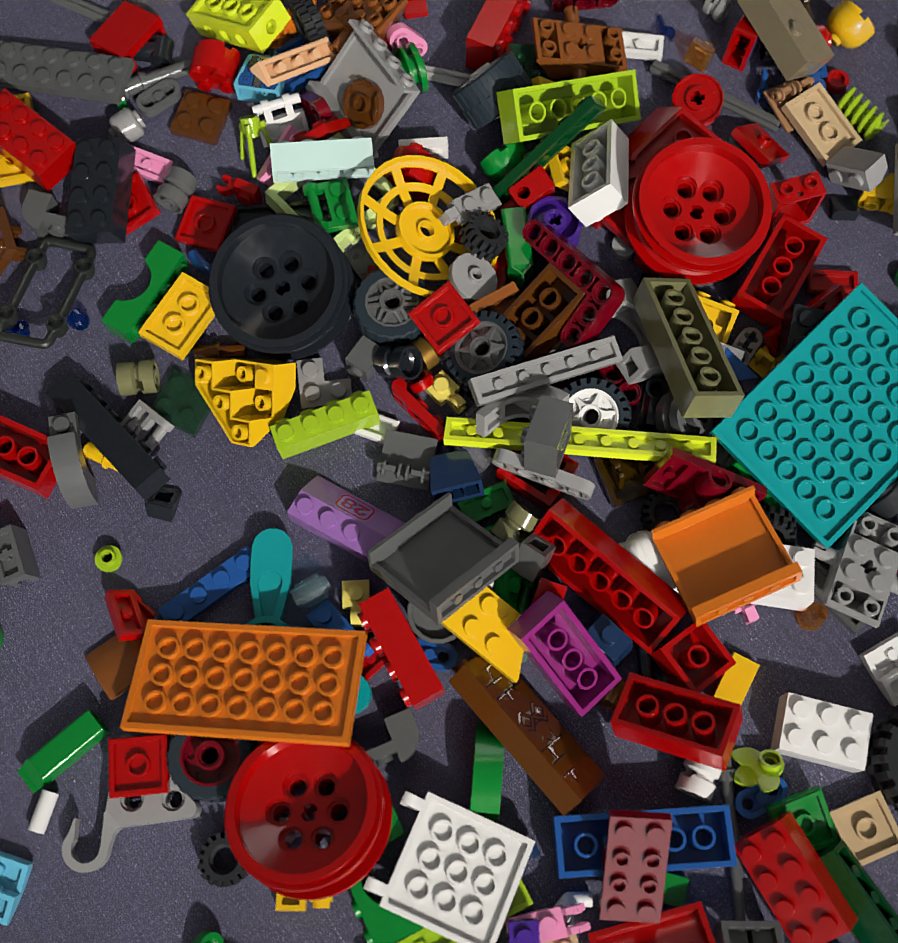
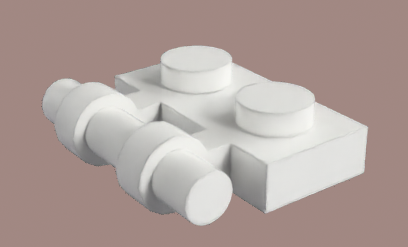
[251,92,309,148]

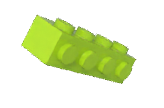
[269,390,381,459]

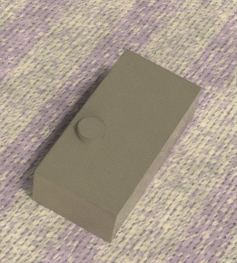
[737,0,835,81]

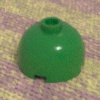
[479,142,528,183]

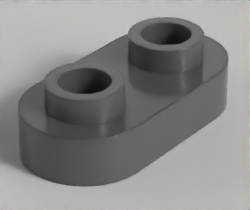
[136,79,182,117]

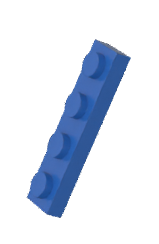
[158,546,252,622]

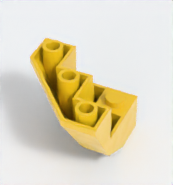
[195,358,296,447]

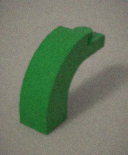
[470,723,504,824]

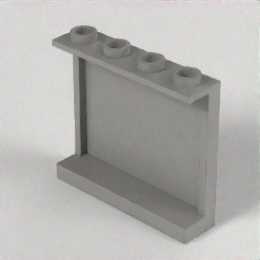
[305,19,421,156]

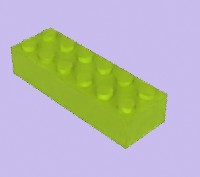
[496,69,641,144]

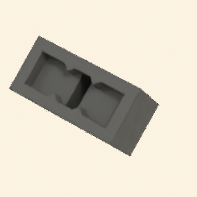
[712,921,783,943]

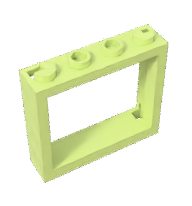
[265,132,399,253]

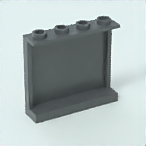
[367,492,519,625]

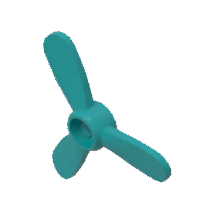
[246,529,372,714]

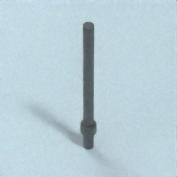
[718,756,746,921]

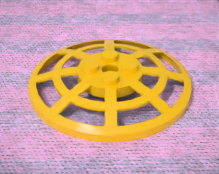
[357,155,498,297]

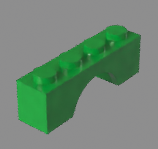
[101,240,189,344]

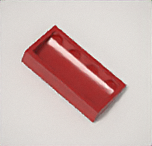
[587,901,716,943]

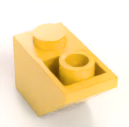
[857,173,895,215]

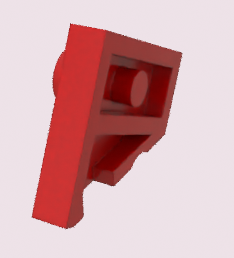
[104,590,156,641]

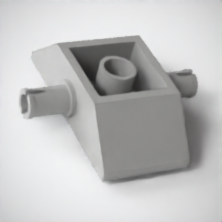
[810,512,898,628]

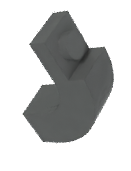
[47,412,99,510]

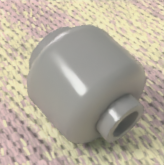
[108,108,146,144]

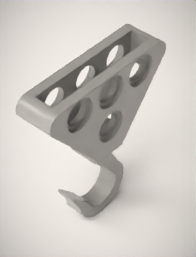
[62,734,202,873]

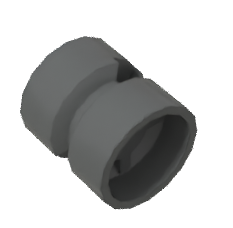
[153,166,199,214]

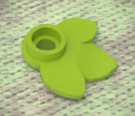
[731,747,785,793]

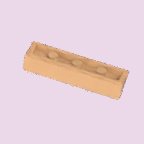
[250,37,336,87]

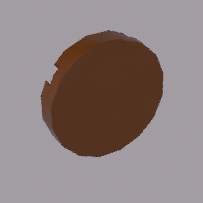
[342,79,384,129]

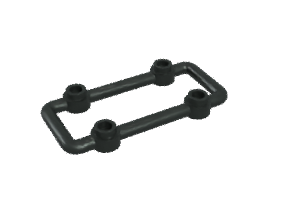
[0,237,97,349]

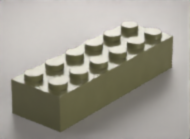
[633,278,745,418]

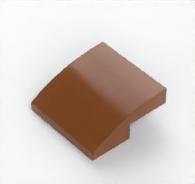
[469,281,519,315]
[85,635,142,700]

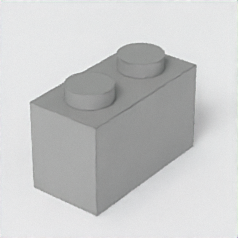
[826,146,889,192]

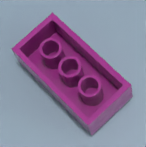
[506,591,622,717]

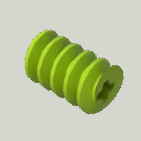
[837,87,890,141]

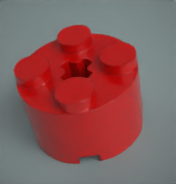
[189,39,242,94]
[384,142,441,200]

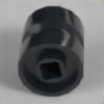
[374,344,423,380]

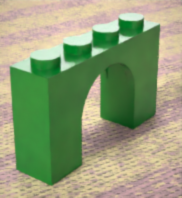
[329,807,424,943]

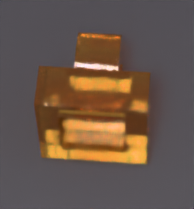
[683,37,716,72]

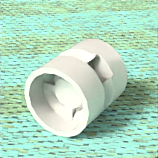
[675,759,722,802]

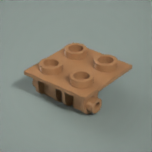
[763,76,815,133]

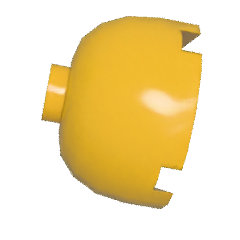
[826,0,875,49]

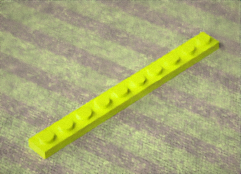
[443,417,717,465]

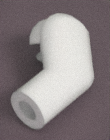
[554,892,593,923]

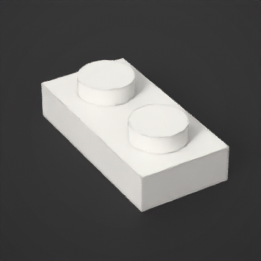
[622,31,664,61]
[399,137,448,160]

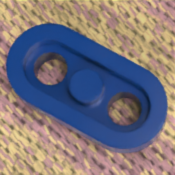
[416,638,457,672]
[734,777,788,819]

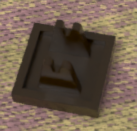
[593,457,656,508]

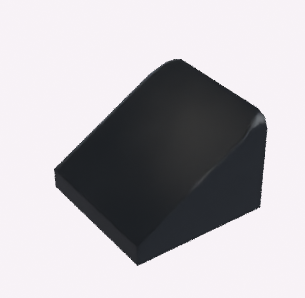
[829,196,860,221]
[146,487,182,522]

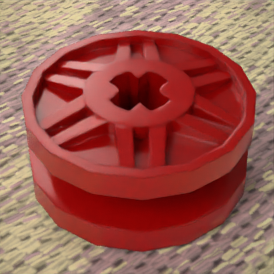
[672,73,723,127]

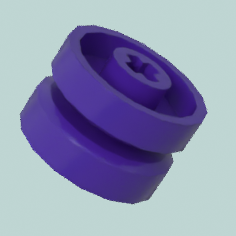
[527,196,583,261]

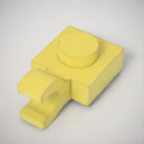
[424,370,466,415]
[342,580,370,628]

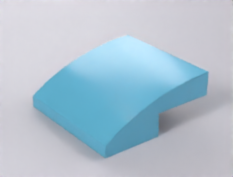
[0,851,34,926]

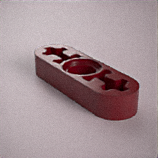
[298,90,332,121]

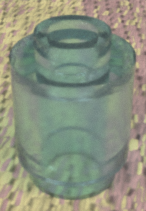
[289,573,332,610]

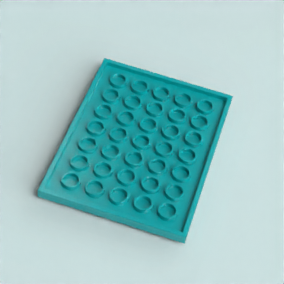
[709,282,898,549]

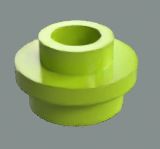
[95,545,123,572]

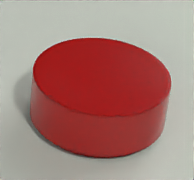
[824,69,850,94]
[408,369,434,393]

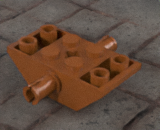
[319,0,408,56]
[531,6,627,80]

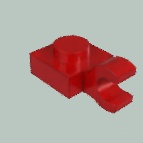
[216,175,263,205]

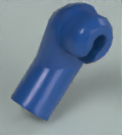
[188,249,212,276]

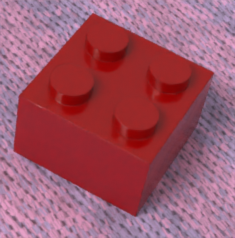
[650,621,736,692]

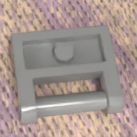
[120,399,175,455]

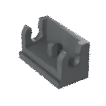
[0,524,40,586]

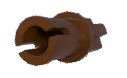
[193,342,246,359]

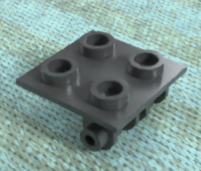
[376,429,438,491]

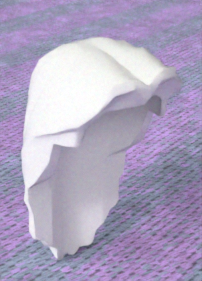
[619,530,679,593]

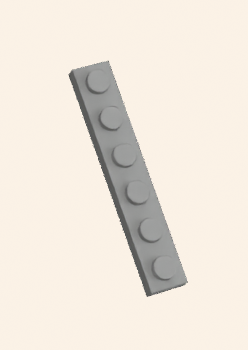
[468,336,623,407]

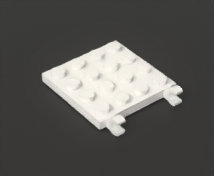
[363,791,535,943]

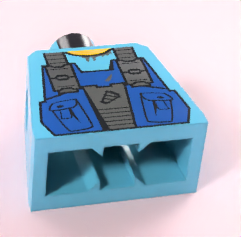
[234,47,285,103]

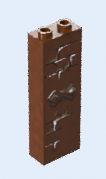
[448,652,606,816]

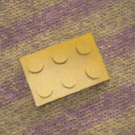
[138,272,215,361]

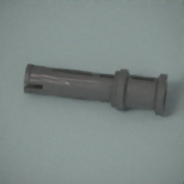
[124,59,190,100]

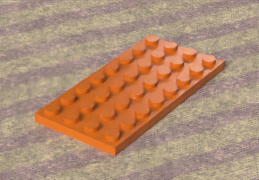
[120,619,367,747]

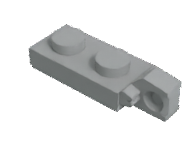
[439,183,502,226]

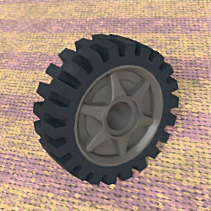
[444,311,525,388]

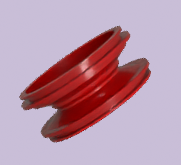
[624,137,772,285]
[224,739,392,900]

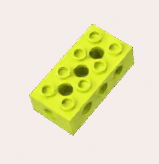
[186,0,291,53]

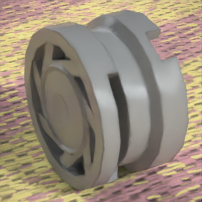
[702,0,737,23]

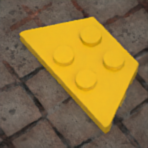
[441,587,523,683]

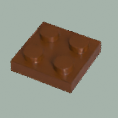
[170,89,233,146]

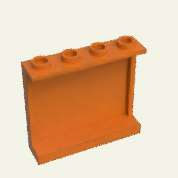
[651,485,803,627]

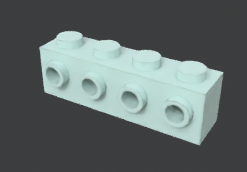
[270,136,374,183]

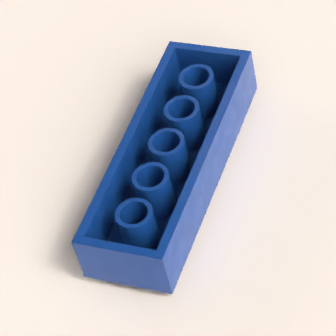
[551,805,737,879]

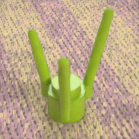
[238,115,273,178]

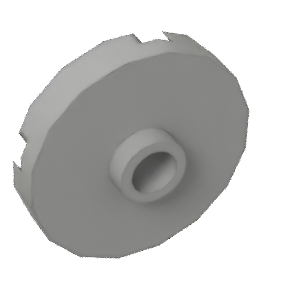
[448,253,498,304]

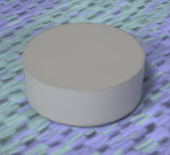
[611,236,635,260]

